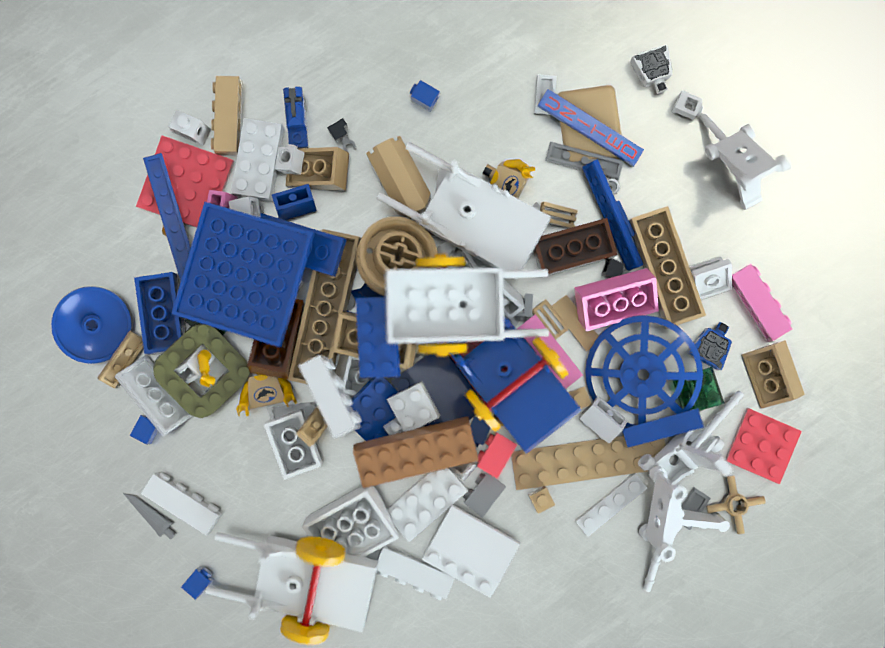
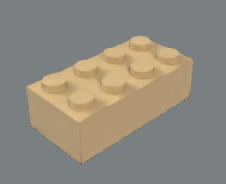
[333,312,418,369]

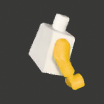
[174,345,215,388]

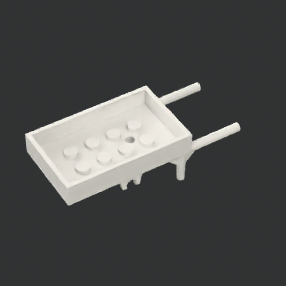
[377,142,551,280]

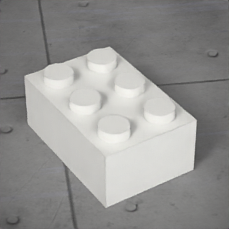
[264,409,323,480]

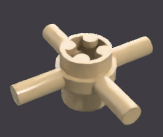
[706,475,766,534]

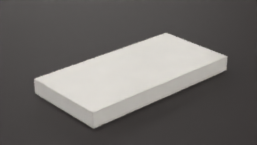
[115,355,192,437]

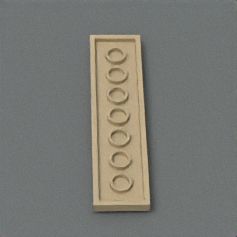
[511,435,666,490]

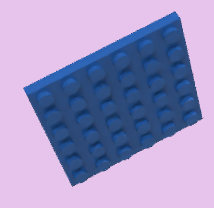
[171,202,315,347]

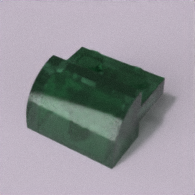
[673,367,724,411]

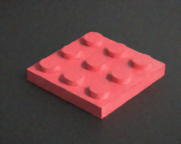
[725,408,802,484]

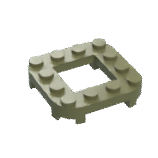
[153,323,250,418]

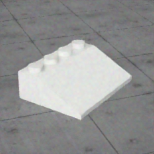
[302,486,399,557]
[422,504,521,598]

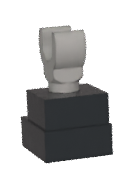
[327,118,356,152]
[601,258,631,278]

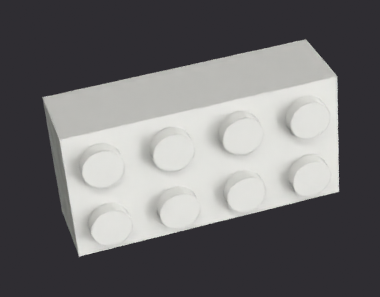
[231,118,284,203]
[299,355,362,438]
[387,468,468,543]

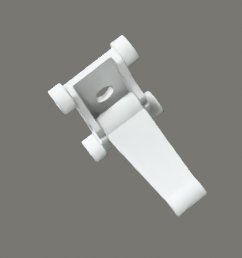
[700,113,791,210]
[638,391,744,485]
[639,466,729,592]

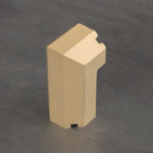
[366,136,431,219]

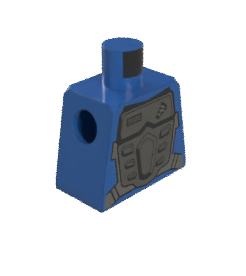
[686,322,732,371]

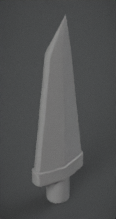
[123,493,176,540]

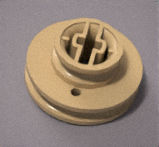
[356,217,438,296]

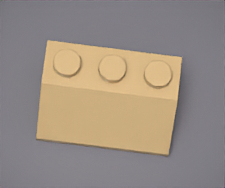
[742,340,805,409]

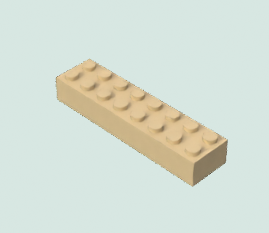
[288,229,361,384]

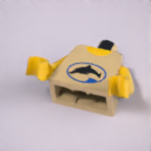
[482,159,535,199]
[236,374,297,416]

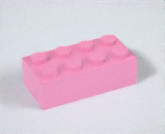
[574,268,659,331]

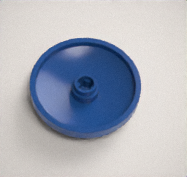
[51,286,132,364]

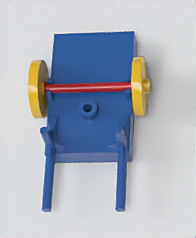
[448,317,581,454]

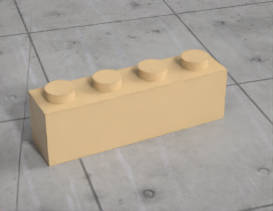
[211,76,242,155]

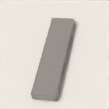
[545,141,624,180]

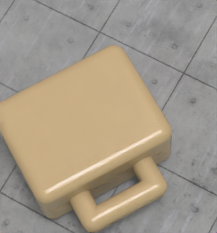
[557,85,622,162]

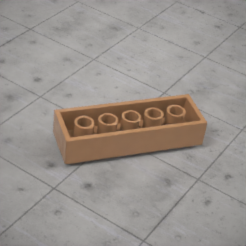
[353,417,478,488]

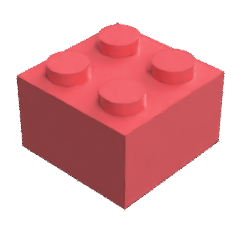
[476,432,517,479]

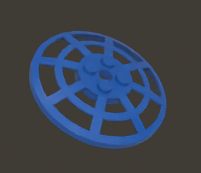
[585,315,703,427]

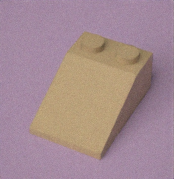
[285,147,349,191]

